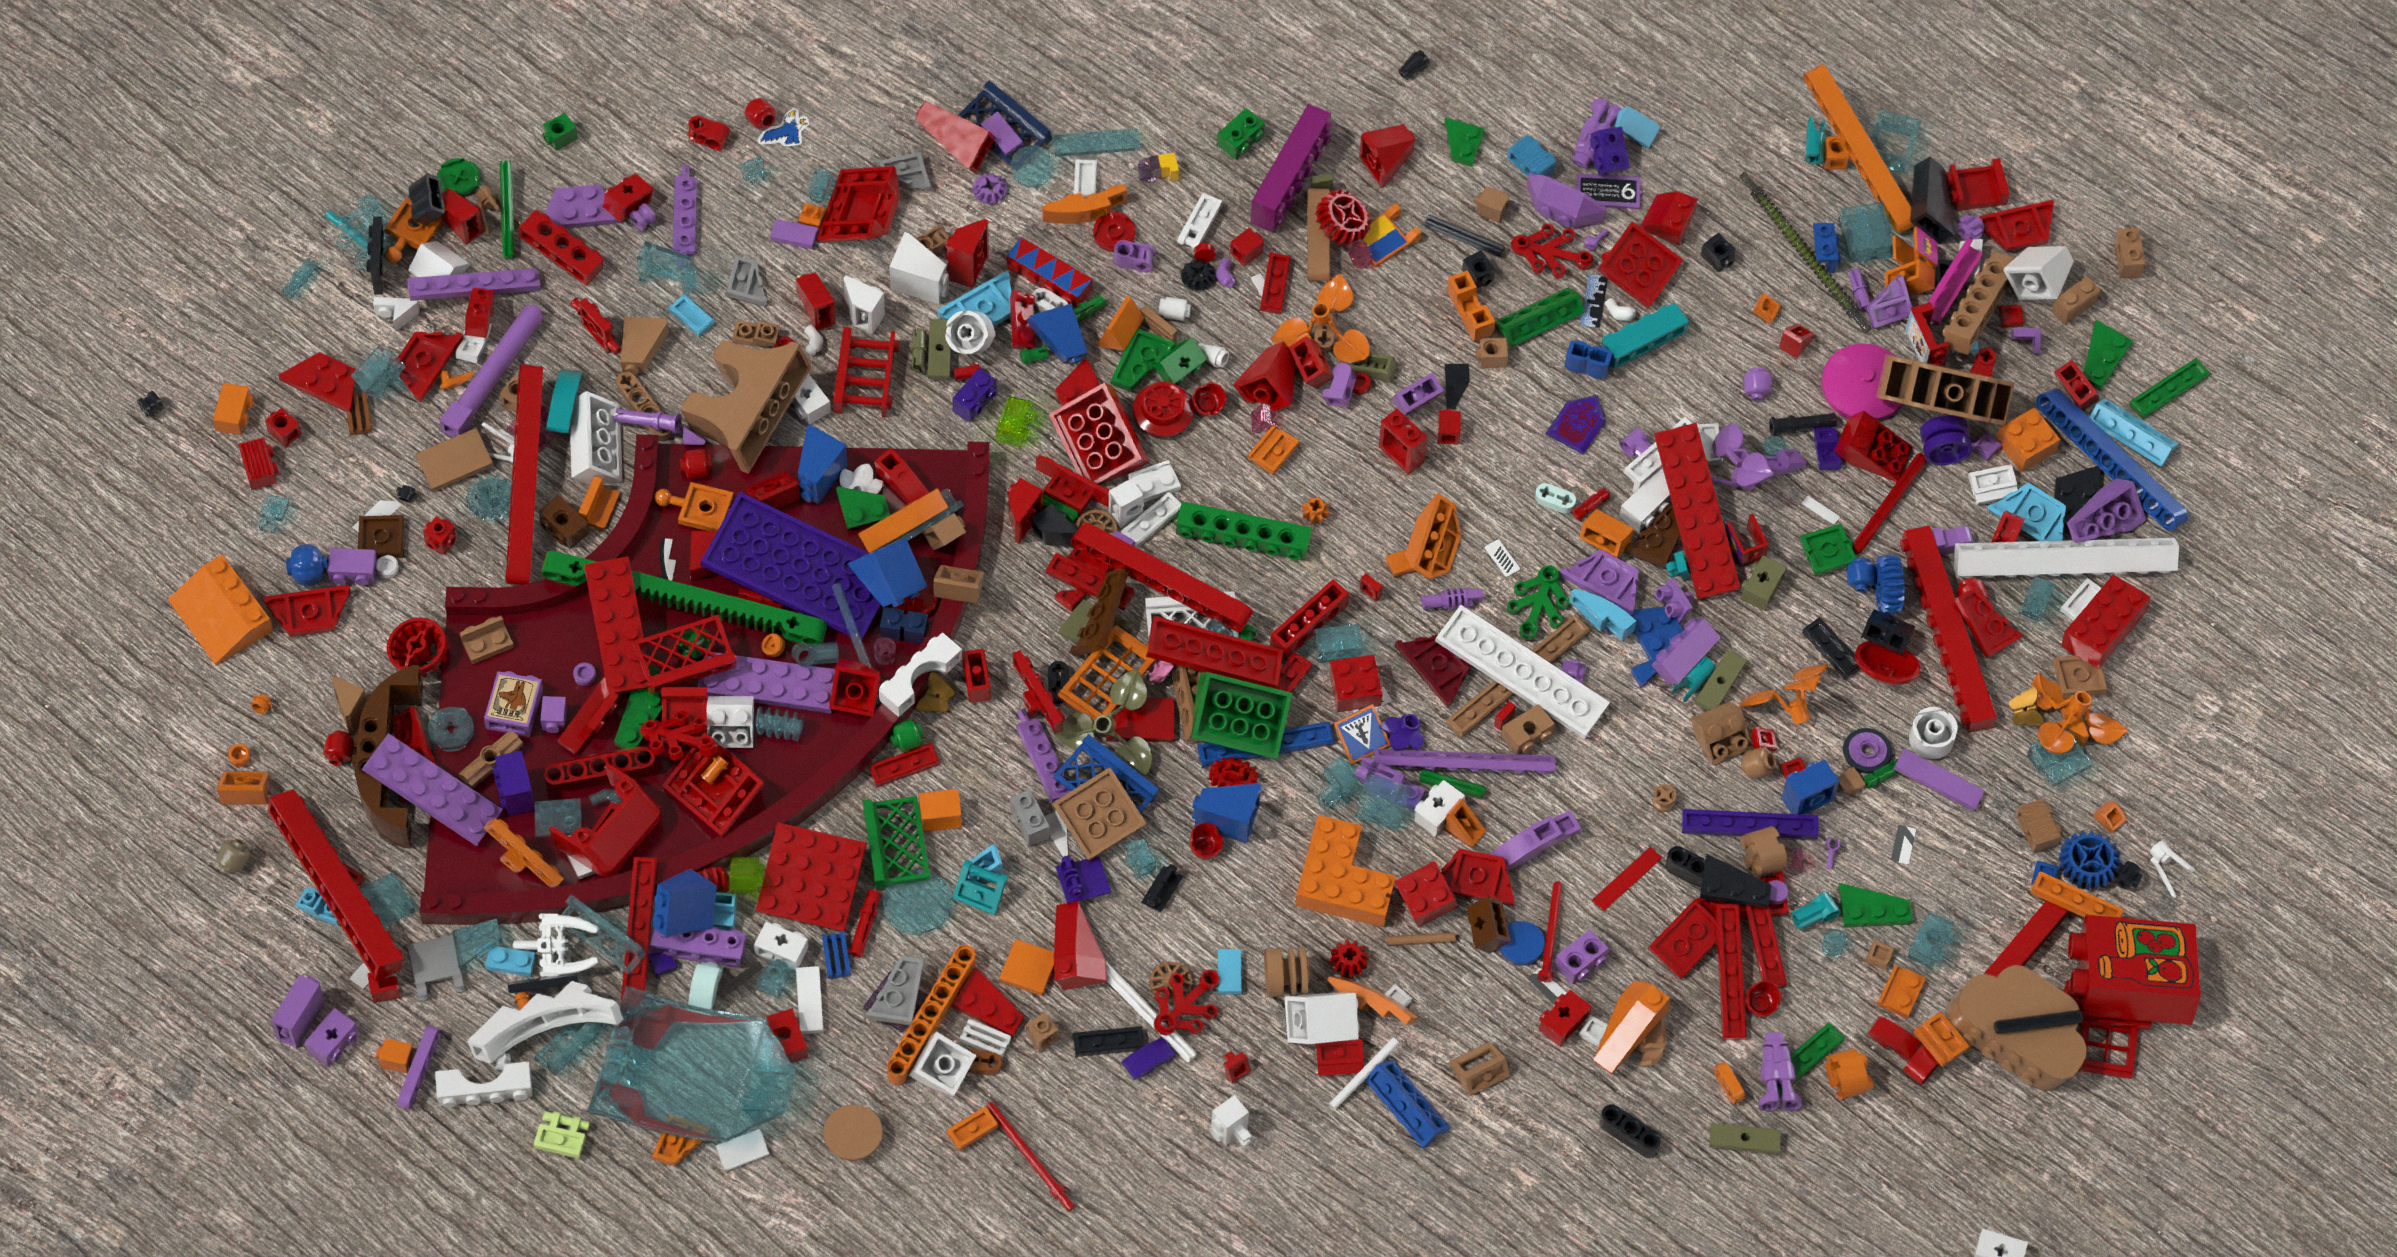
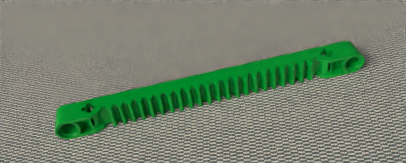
[540,551,828,647]

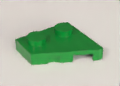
[836,487,890,529]

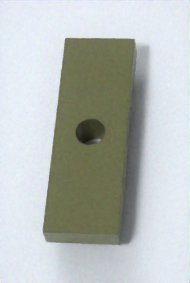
[928,319,951,380]
[1694,650,1747,711]
[1709,1123,1781,1154]

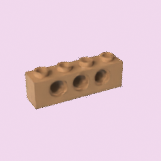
[1170,664,1204,742]

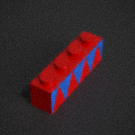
[1006,237,1093,308]

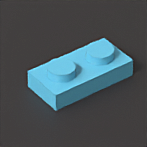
[485,945,536,977]

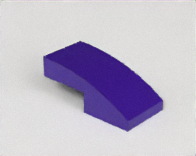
[1813,427,1842,470]
[1121,1037,1176,1080]

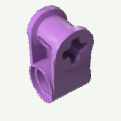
[1113,240,1156,272]

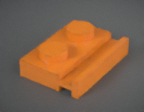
[1248,424,1299,476]
[1877,964,1926,1019]
[1914,1011,1970,1067]

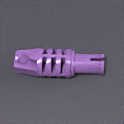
[1421,587,1484,610]

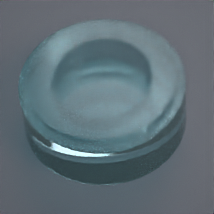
[1763,436,1785,456]

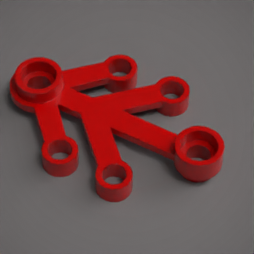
[1511,223,1593,279]
[640,711,718,760]
[1153,969,1219,1036]

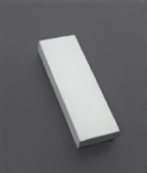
[1121,492,1181,548]
[796,966,823,1034]

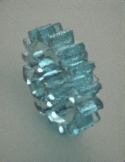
[466,474,511,521]

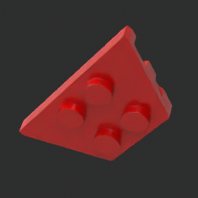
[1978,200,2054,252]
[393,332,463,402]
[279,352,357,413]
[1055,359,1100,407]
[263,585,351,637]
[1441,848,1515,907]

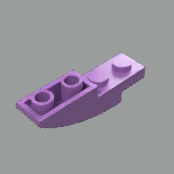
[1490,810,1581,871]

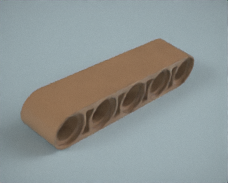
[1307,188,1330,281]

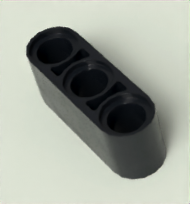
[1665,846,1706,888]
[1599,1104,1661,1158]

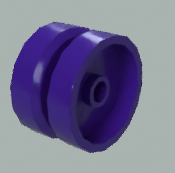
[1920,415,1972,466]

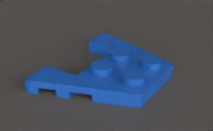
[1605,606,1683,688]

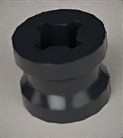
[137,390,164,418]

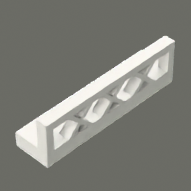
[1623,417,1701,493]

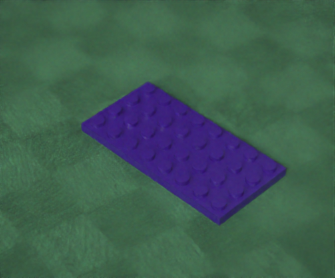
[700,492,881,642]

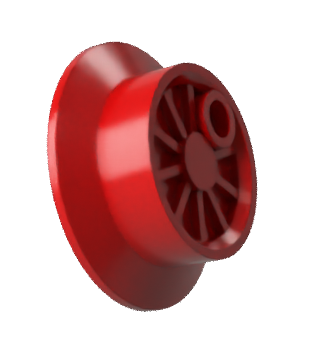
[1132,381,1194,437]

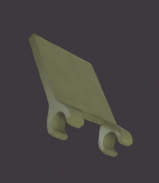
[1058,599,1132,662]

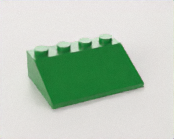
[1191,672,1292,759]

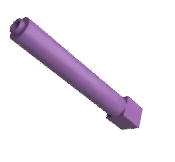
[439,305,543,437]

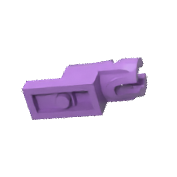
[1355,756,1426,811]

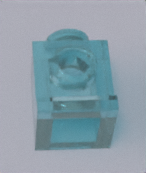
[1125,839,1156,879]
[757,959,791,999]

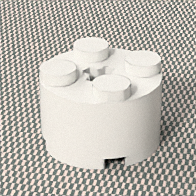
[945,311,995,354]
[1909,707,1958,759]

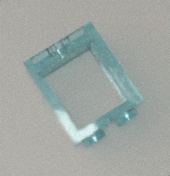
[1871,109,1922,173]

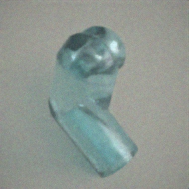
[589,789,623,806]

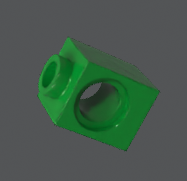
[542,112,578,151]

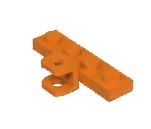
[483,818,564,888]

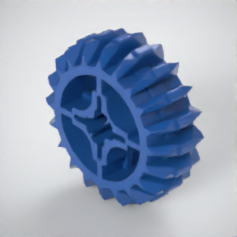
[1874,555,1905,615]
[2058,830,2121,890]

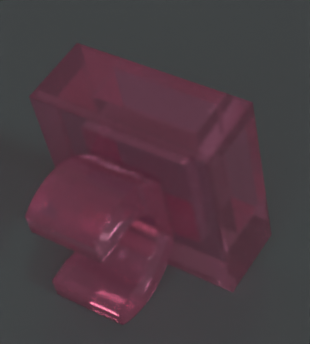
[1251,403,1277,433]

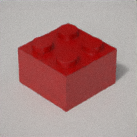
[1329,655,1383,712]
[1394,861,1459,927]

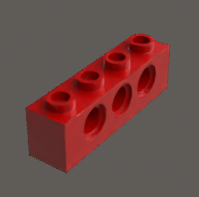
[519,209,603,286]
[1270,579,1349,661]

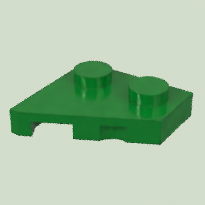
[1444,117,1485,167]

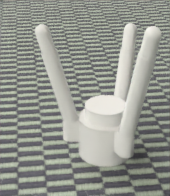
[482,422,514,463]
[2150,841,2195,898]

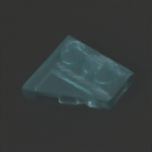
[452,918,502,971]

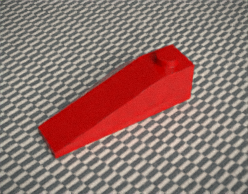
[1054,901,1107,990]

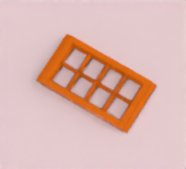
[1057,625,1156,723]

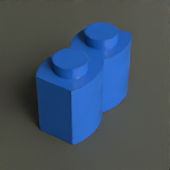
[1564,340,1612,379]

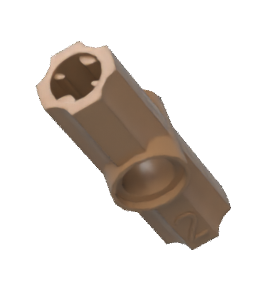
[459,730,523,789]

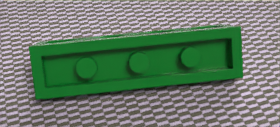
[1495,287,1585,347]

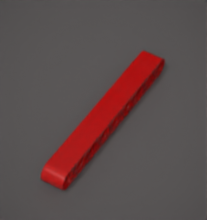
[1070,522,1253,632]

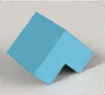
[712,892,737,931]

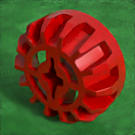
[386,617,450,678]

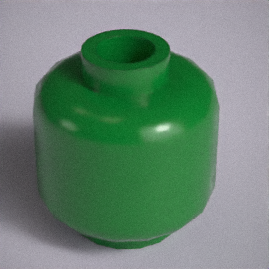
[677,628,711,660]
[889,719,925,753]

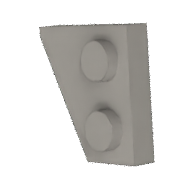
[879,152,931,191]

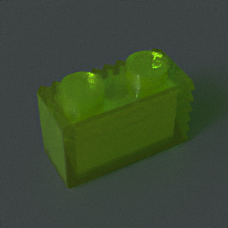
[995,395,1037,447]
[730,857,764,895]

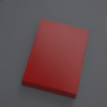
[1106,698,1174,742]
[1647,899,1717,980]

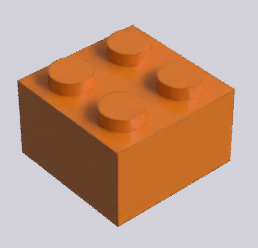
[1996,407,2061,473]

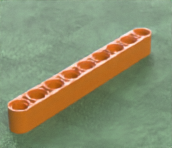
[1803,64,1915,234]

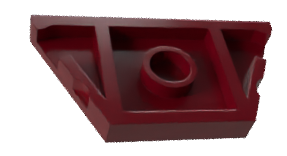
[1395,635,1470,708]

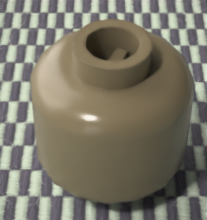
[216,839,250,874]

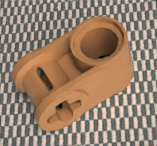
[916,225,949,257]

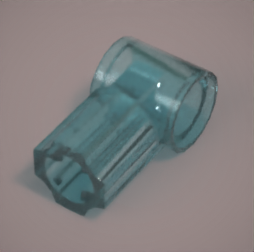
[792,642,839,667]

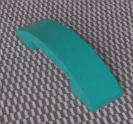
[546,369,583,433]

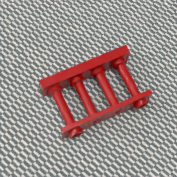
[833,327,899,417]

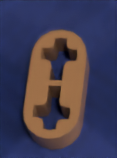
[1314,314,1335,353]

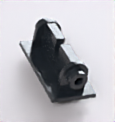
[1141,864,1183,913]

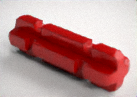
[1572,488,1610,520]

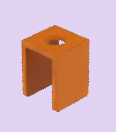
[918,789,962,832]

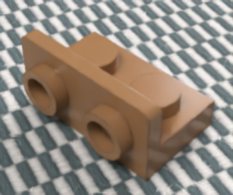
[460,616,514,664]

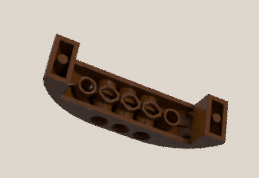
[352,665,423,849]

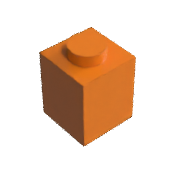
[376,1038,414,1074]

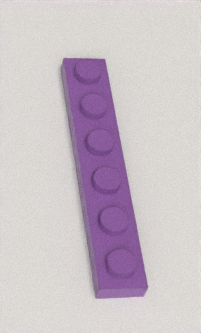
[407,268,540,301]

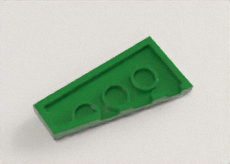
[614,665,681,749]

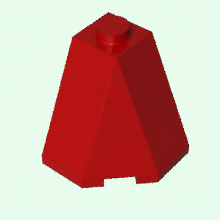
[1359,124,1416,188]
[1233,341,1296,411]

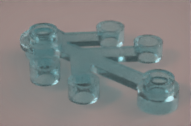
[336,195,393,270]

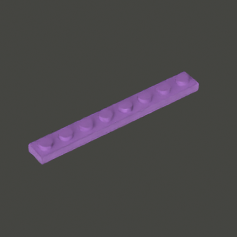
[1374,749,1556,774]

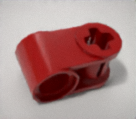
[688,115,730,151]
[1970,347,1996,377]

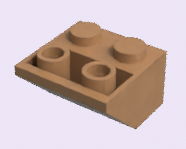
[1690,702,1752,765]

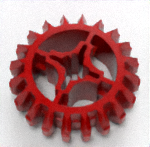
[1315,189,1372,247]

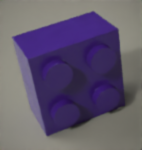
[492,750,535,816]

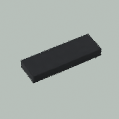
[1802,617,1860,680]
[508,973,578,994]
[1073,1026,1144,1057]

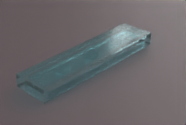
[1053,128,1140,157]

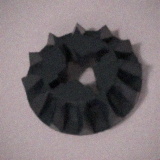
[1181,258,1215,290]

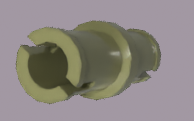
[910,328,927,372]

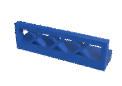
[1365,1060,1451,1148]

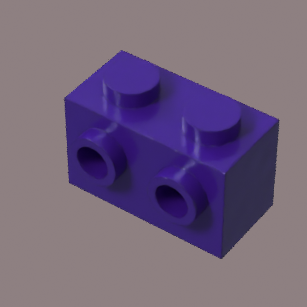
[1590,127,1630,175]
[952,368,997,423]

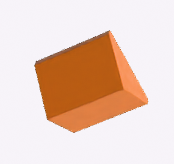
[1097,295,1145,350]
[217,771,269,805]

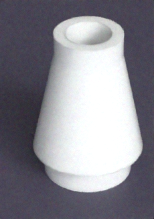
[1198,343,1229,368]

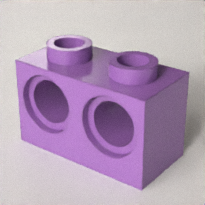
[1554,929,1609,984]

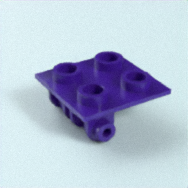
[1055,856,1111,904]

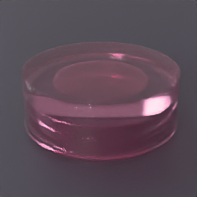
[1792,847,1804,871]

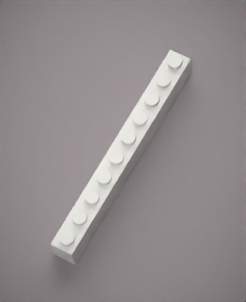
[1954,538,2179,579]

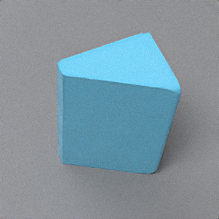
[1615,106,1660,148]

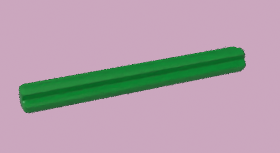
[499,160,515,259]

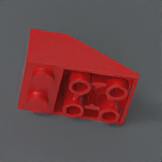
[1834,411,1913,482]

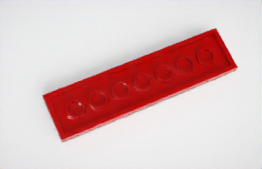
[1654,422,1741,601]

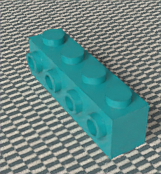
[1601,302,1689,370]

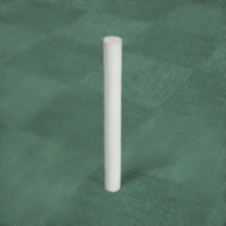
[1329,1037,1400,1110]

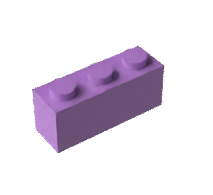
[1651,618,1721,685]

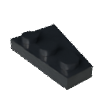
[366,216,384,295]
[1700,854,1772,909]

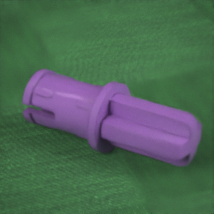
[1849,269,1871,312]

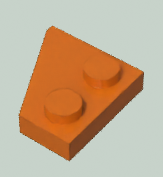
[652,1115,712,1167]

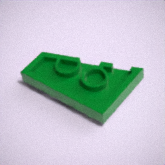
[1838,883,1913,928]

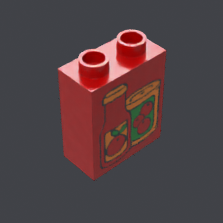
[2068,915,2201,1025]

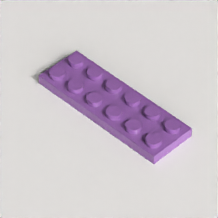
[698,652,835,713]
[362,733,503,846]

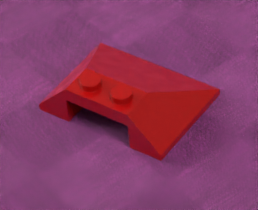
[816,166,900,242]
[662,732,765,837]

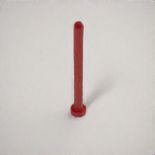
[1537,881,1562,983]

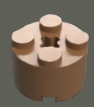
[1740,826,1787,877]

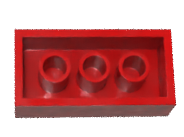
[2061,574,2151,669]

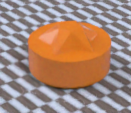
[762,634,785,657]

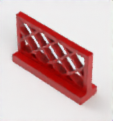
[632,615,737,695]

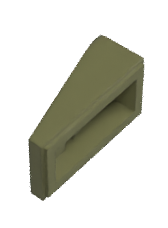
[1349,353,1397,382]

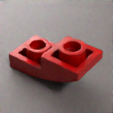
[1867,1016,1921,1061]

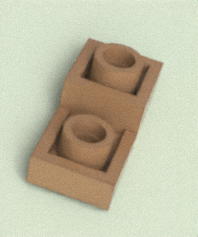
[732,320,780,346]

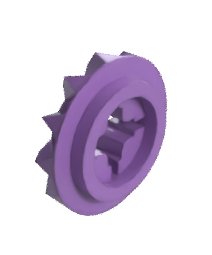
[973,172,1007,204]

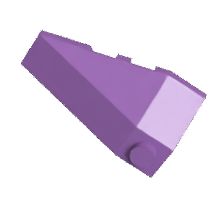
[2067,479,2146,543]

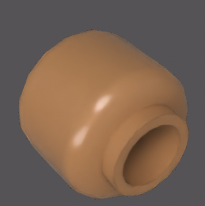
[1741,747,1776,779]

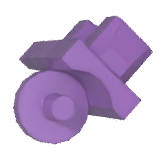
[1655,578,1694,623]

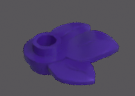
[1381,714,1424,751]

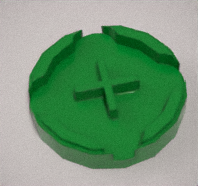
[437,158,480,197]

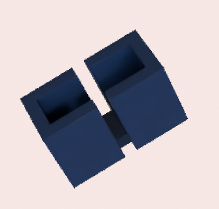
[880,607,929,645]

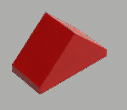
[1779,323,1816,359]

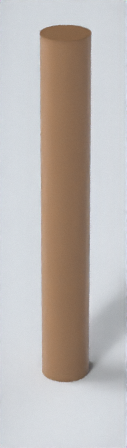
[1386,932,1456,945]

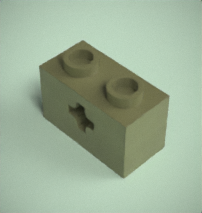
[1740,555,1787,611]

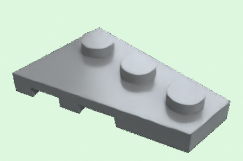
[866,956,924,1025]

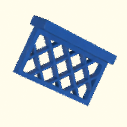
[1053,734,1159,814]

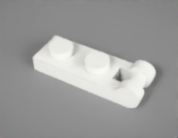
[1177,193,1222,250]

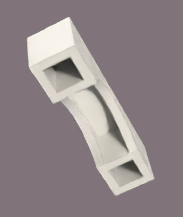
[879,632,962,717]
[435,1062,533,1108]

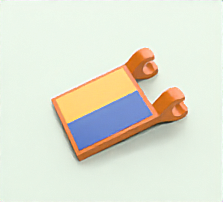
[1356,203,1421,267]

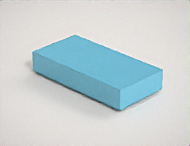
[669,294,715,337]
[1218,949,1241,995]

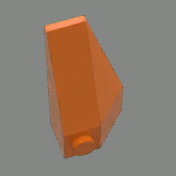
[1593,980,1670,1075]

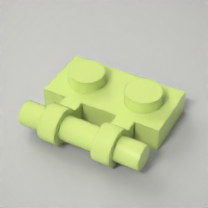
[534,1111,590,1159]

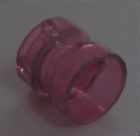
[1348,240,1372,269]

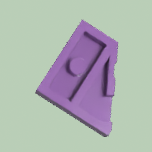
[1866,275,1912,328]

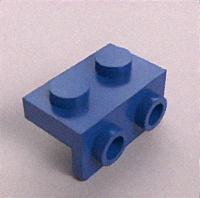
[1813,223,1841,273]

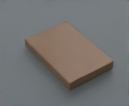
[415,428,494,492]

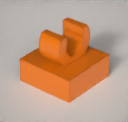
[798,203,825,230]

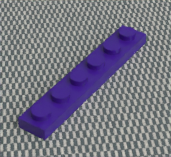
[1682,809,1819,840]

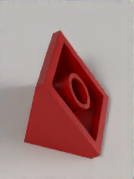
[745,471,800,509]

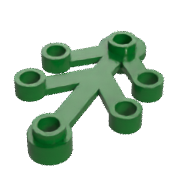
[1507,565,1570,641]

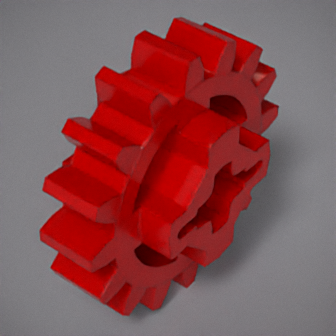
[1208,756,1258,787]

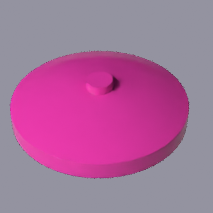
[1821,343,1903,422]

